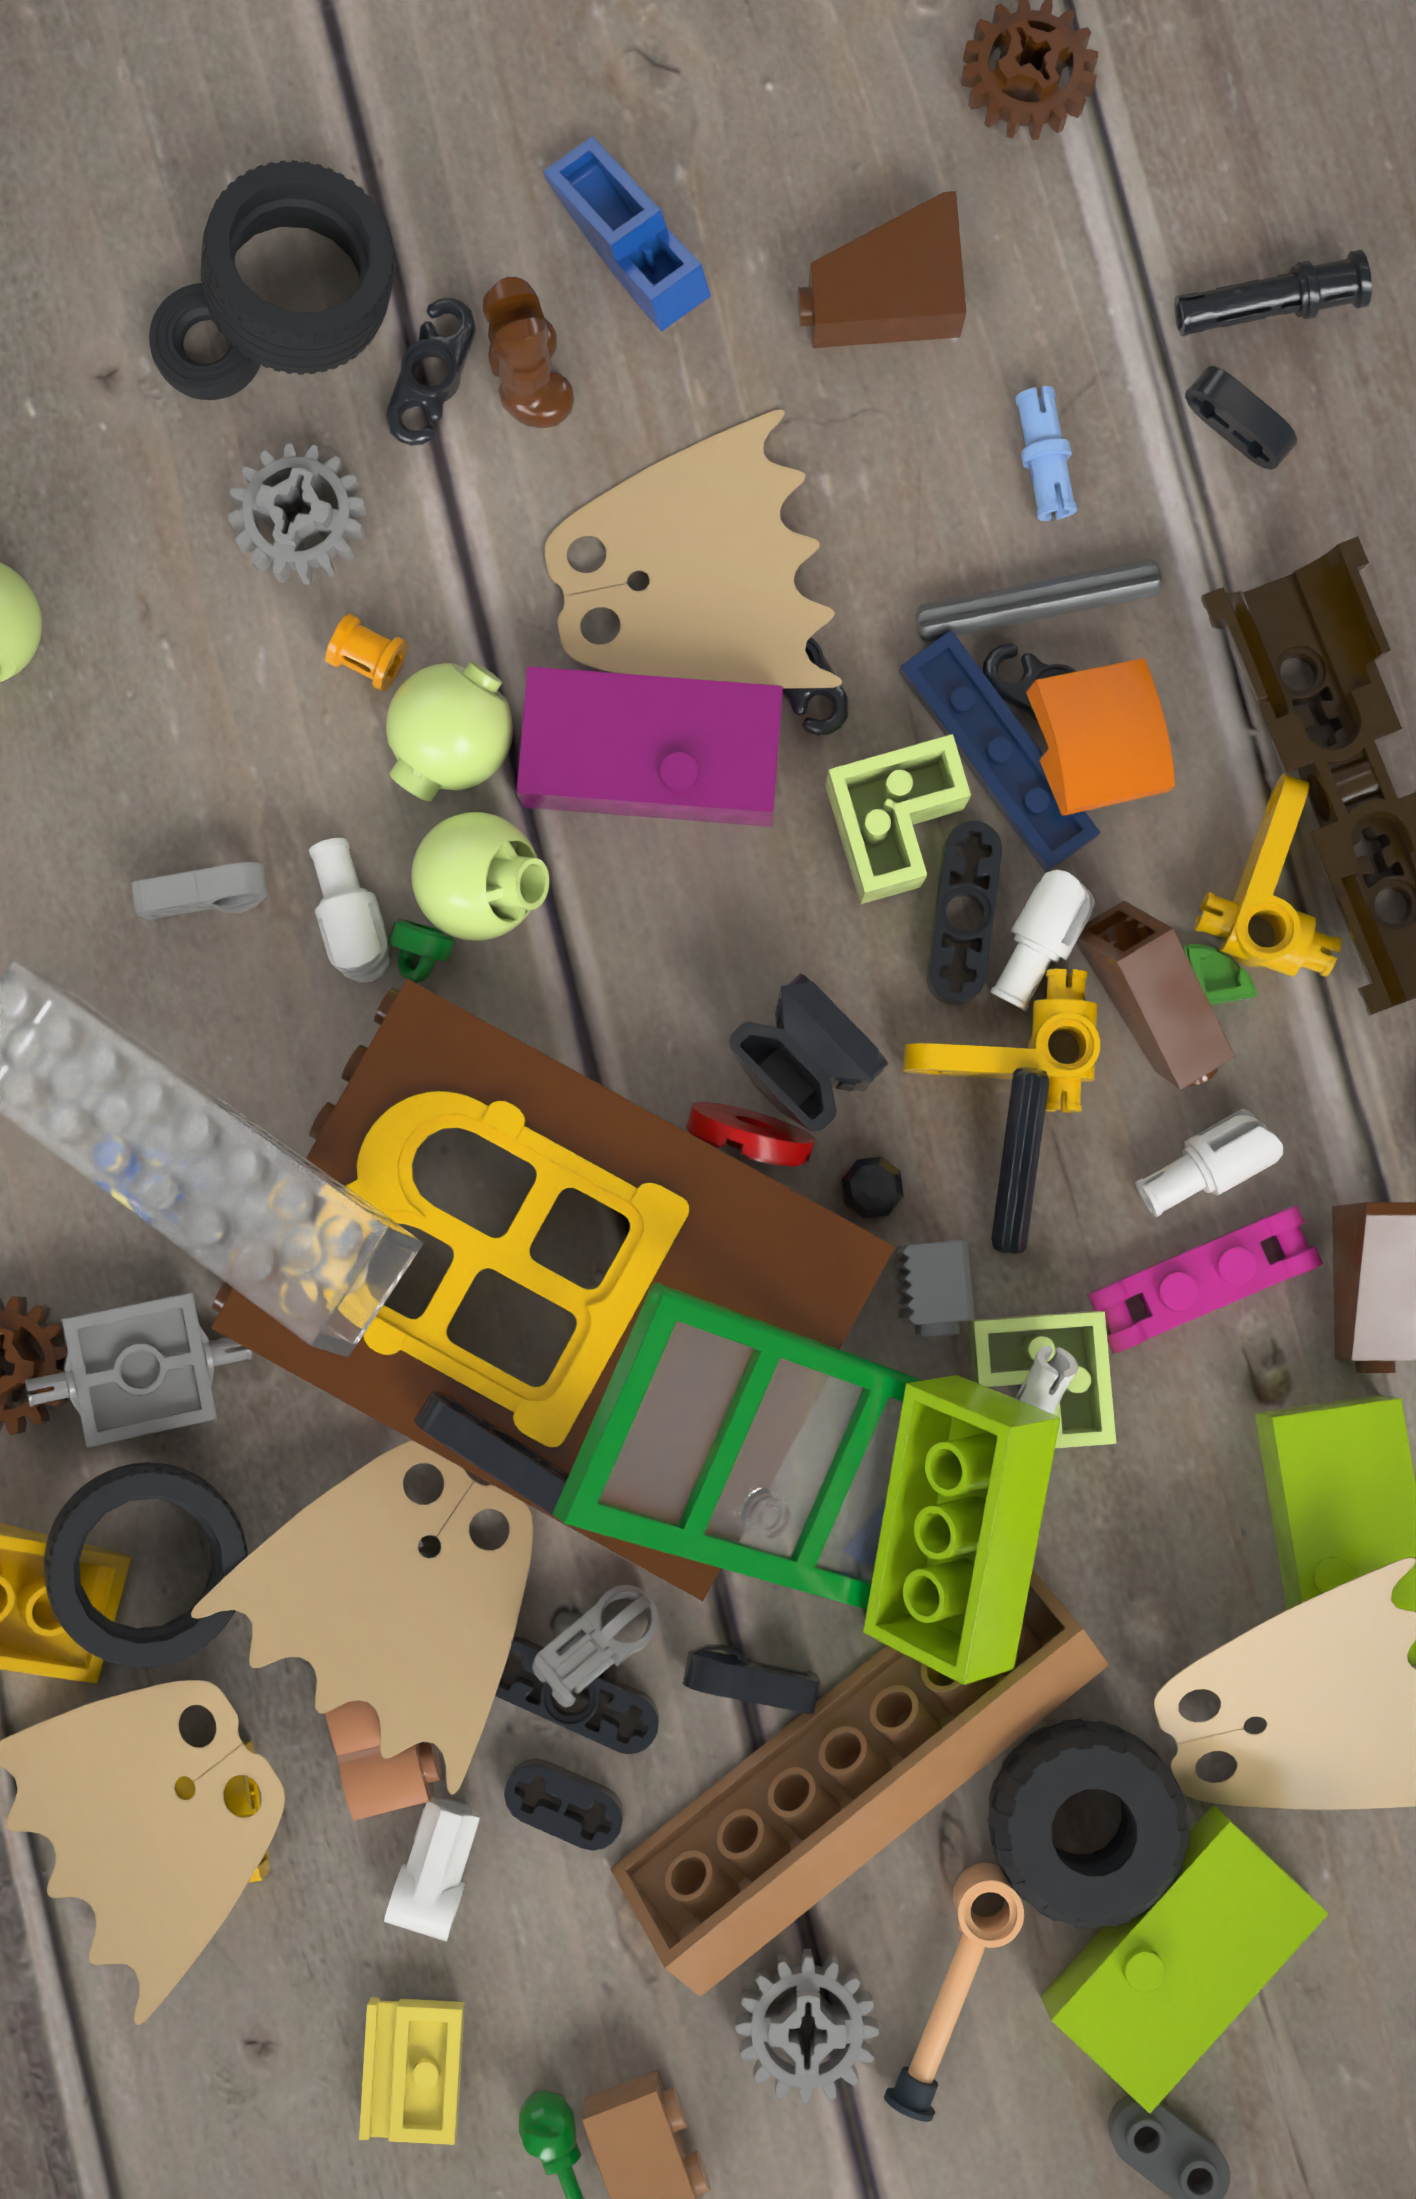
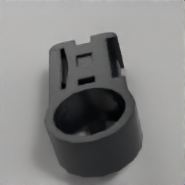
[682,1644,820,1714]

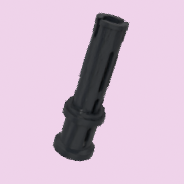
[1174,250,1372,336]

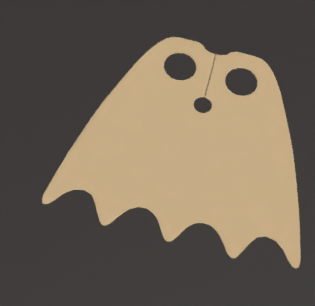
[545,409,842,688]
[191,1440,533,1795]
[1154,1557,1416,1810]
[0,1680,285,2025]

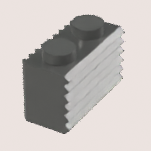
[893,1240,975,1337]

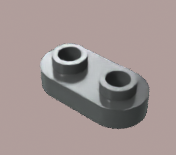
[1108,2095,1230,2199]

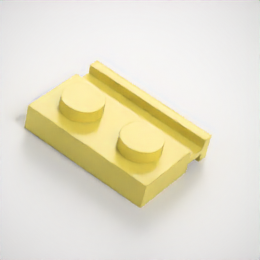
[359,1997,465,2145]

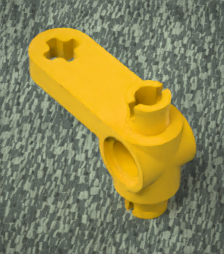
[1193,773,1342,977]
[903,969,1101,1113]

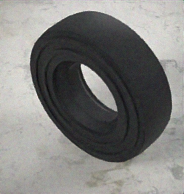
[149,283,261,400]

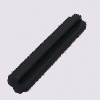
[991,1067,1049,1254]

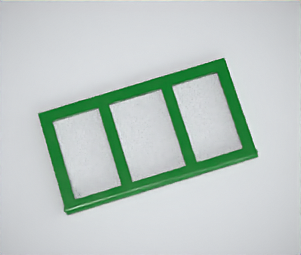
[552,1283,923,1610]

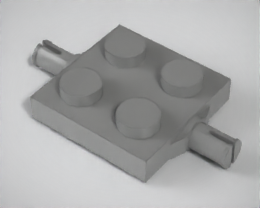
[25,1292,252,1448]

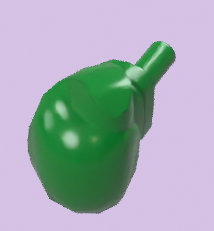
[519,2090,584,2199]

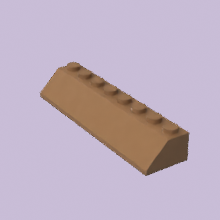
[610,1569,1109,1997]

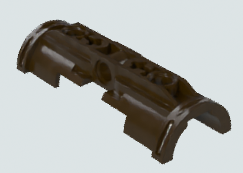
[1201,536,1416,1016]

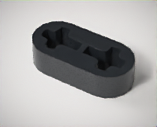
[1185,366,1297,470]
[504,1758,624,1851]

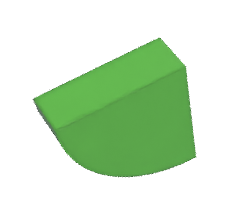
[1182,944,1258,1006]

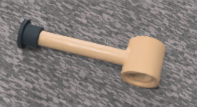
[884,1863,1024,2122]

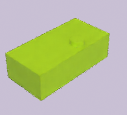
[863,1375,1061,1685]
[1255,1394,1416,1666]
[1040,1804,1329,2114]

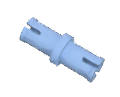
[1015,386,1077,521]

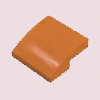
[1026,658,1175,816]

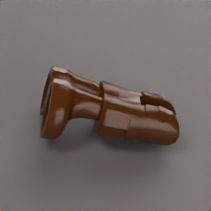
[483,277,574,428]

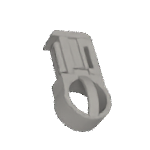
[131,862,269,921]
[532,1585,659,1707]

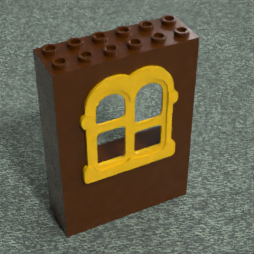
[211,979,896,1602]

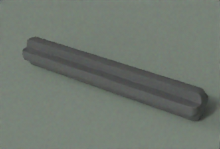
[916,559,1162,642]

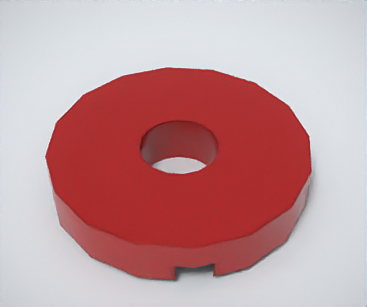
[686,1102,815,1167]

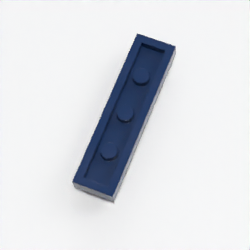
[899,630,1101,873]

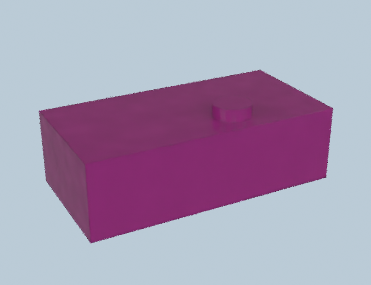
[517,666,783,827]

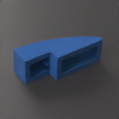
[543,136,711,332]

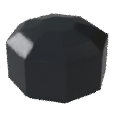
[841,1157,904,1219]

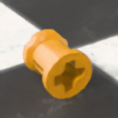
[325,613,408,692]

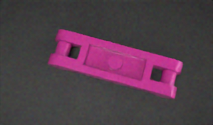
[1087,1205,1323,1353]

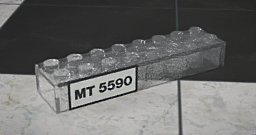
[0,961,424,1357]

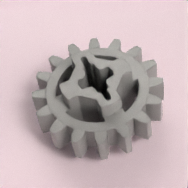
[227,443,368,585]
[735,1949,879,2104]

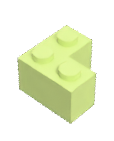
[825,734,971,905]
[966,1311,1116,1448]

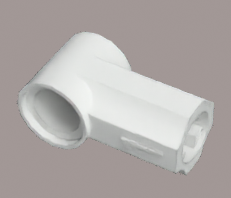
[384,1797,482,1942]

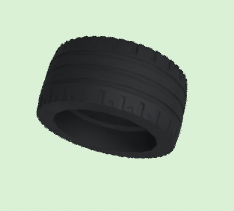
[201,160,395,375]
[44,1462,248,1668]

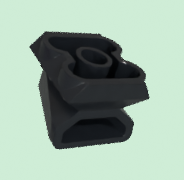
[729,973,888,1132]

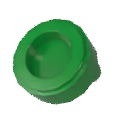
[388,919,455,983]

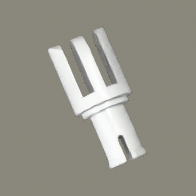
[309,838,390,983]
[990,869,1095,1011]
[1135,1108,1283,1217]

